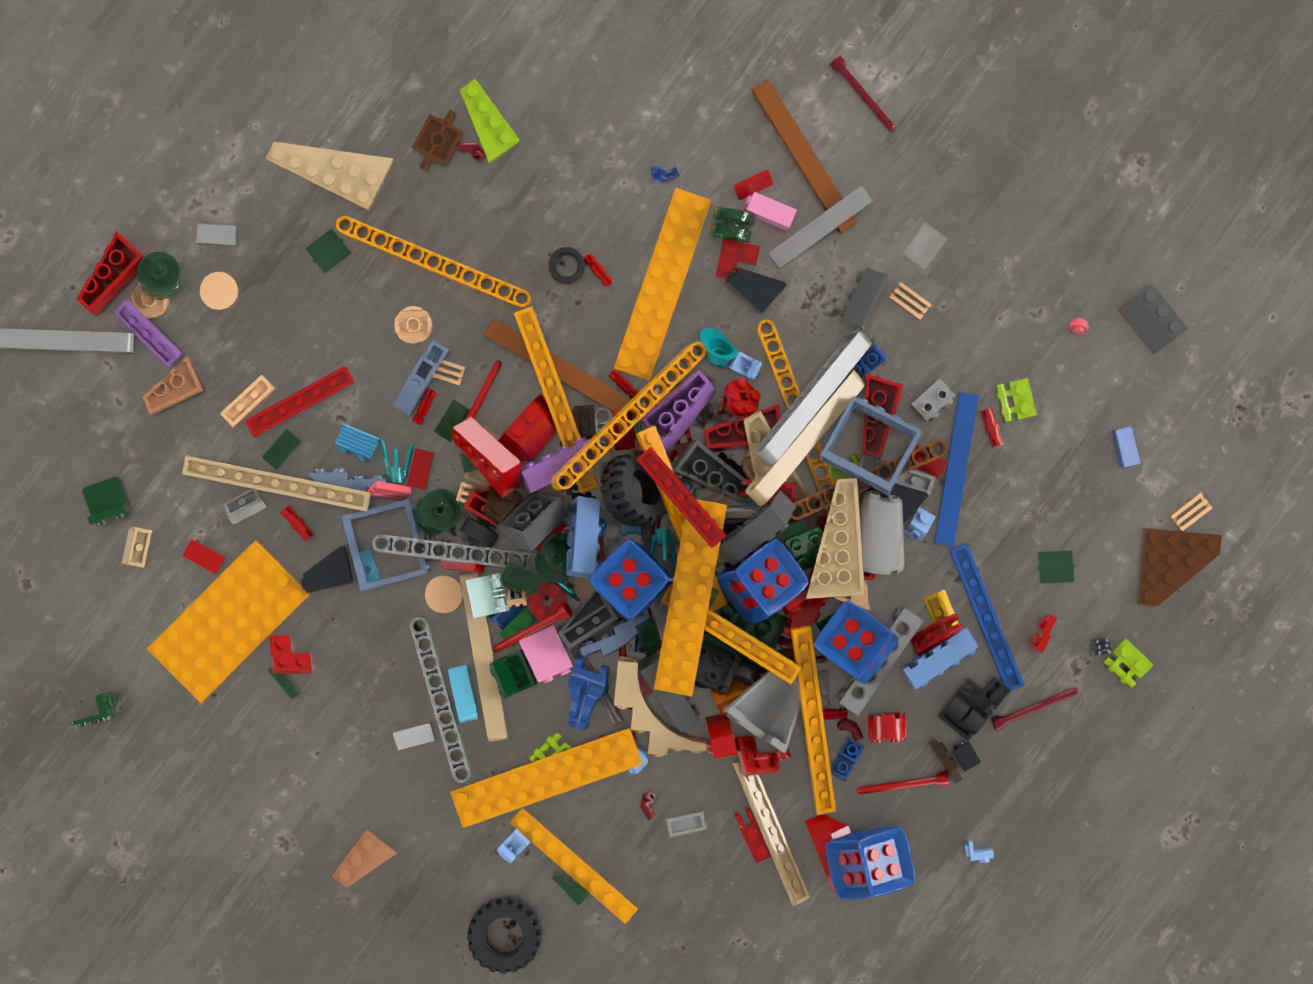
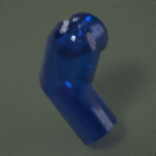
[650,165,680,182]

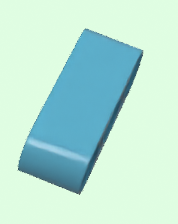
[448,664,479,723]

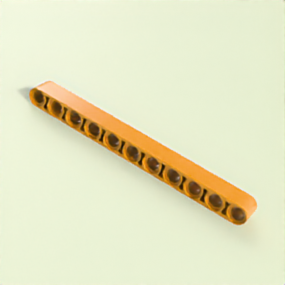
[336,216,531,309]
[757,320,835,515]
[551,342,707,491]

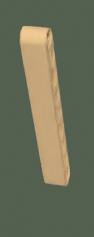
[746,369,865,506]
[460,572,508,742]

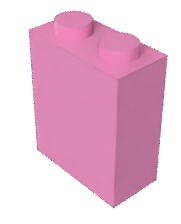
[744,192,797,232]
[519,624,574,684]

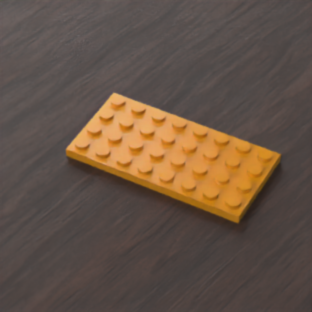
[147,540,310,703]

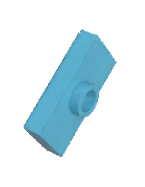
[359,549,381,591]

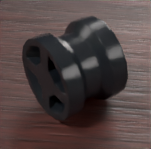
[1092,637,1113,656]

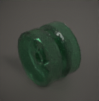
[709,207,755,243]
[137,252,181,300]
[414,489,462,534]
[535,533,572,583]

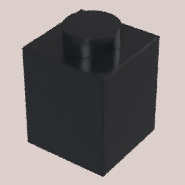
[951,740,981,772]

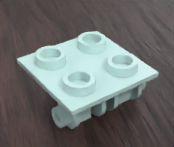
[465,572,510,618]

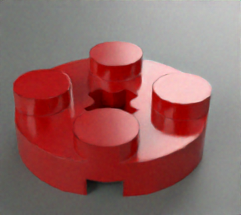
[724,377,761,417]

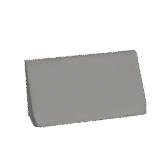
[223,489,267,524]
[392,722,435,750]

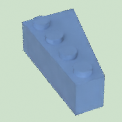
[567,496,602,579]
[900,627,979,689]

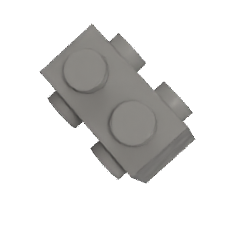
[910,379,956,422]

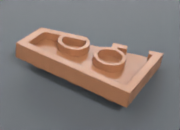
[142,356,203,415]
[332,830,397,888]

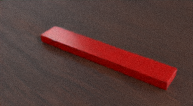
[245,366,355,438]
[636,447,727,548]

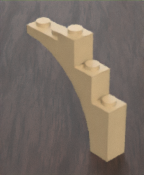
[614,656,707,757]

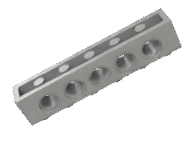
[838,607,923,716]

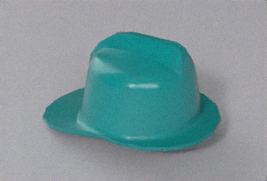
[699,328,738,368]

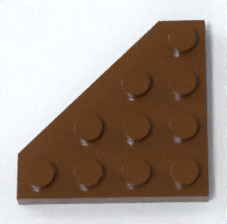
[1138,528,1222,606]

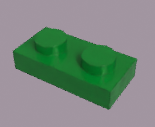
[499,606,540,647]

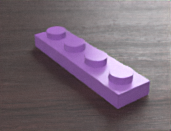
[114,299,182,367]

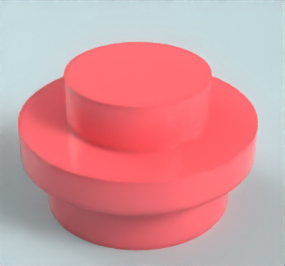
[1069,318,1089,334]

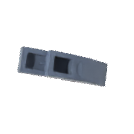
[393,340,450,416]
[309,468,388,492]
[579,613,650,658]

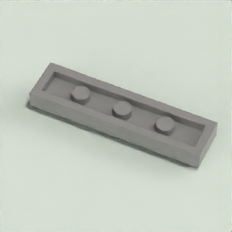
[858,454,935,495]

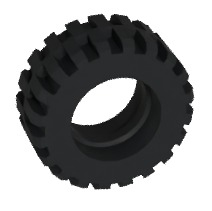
[600,450,667,527]
[467,897,542,974]

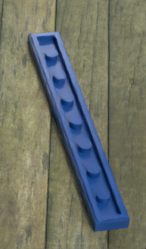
[934,392,979,546]
[949,543,1025,691]

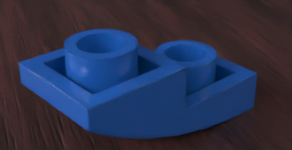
[852,344,888,378]
[830,737,865,782]

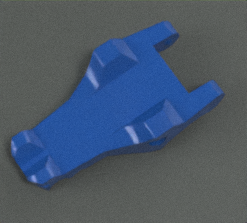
[567,657,609,730]

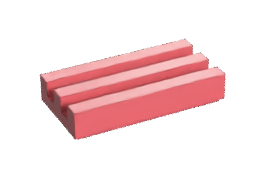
[368,481,411,501]

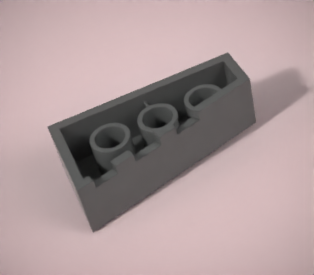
[672,440,749,503]
[719,490,796,566]
[637,650,700,734]

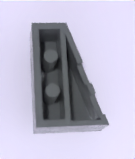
[559,589,618,651]

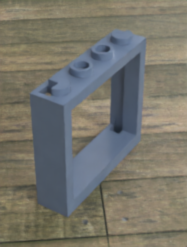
[820,396,922,496]
[340,499,430,591]

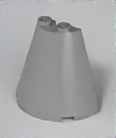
[859,490,905,575]
[723,671,801,753]

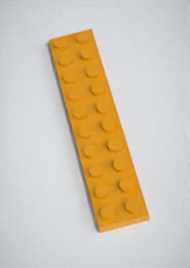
[614,188,712,381]
[654,499,727,697]
[450,728,643,828]

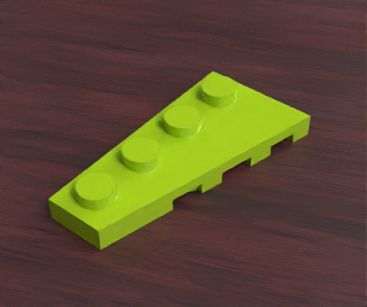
[460,79,520,164]

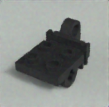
[694,643,757,695]
[938,676,1011,741]

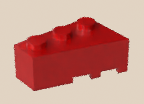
[705,714,737,759]

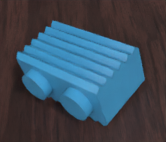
[335,424,380,461]

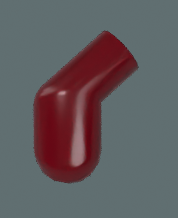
[458,142,484,161]
[777,635,794,652]
[837,718,864,741]
[639,791,656,820]

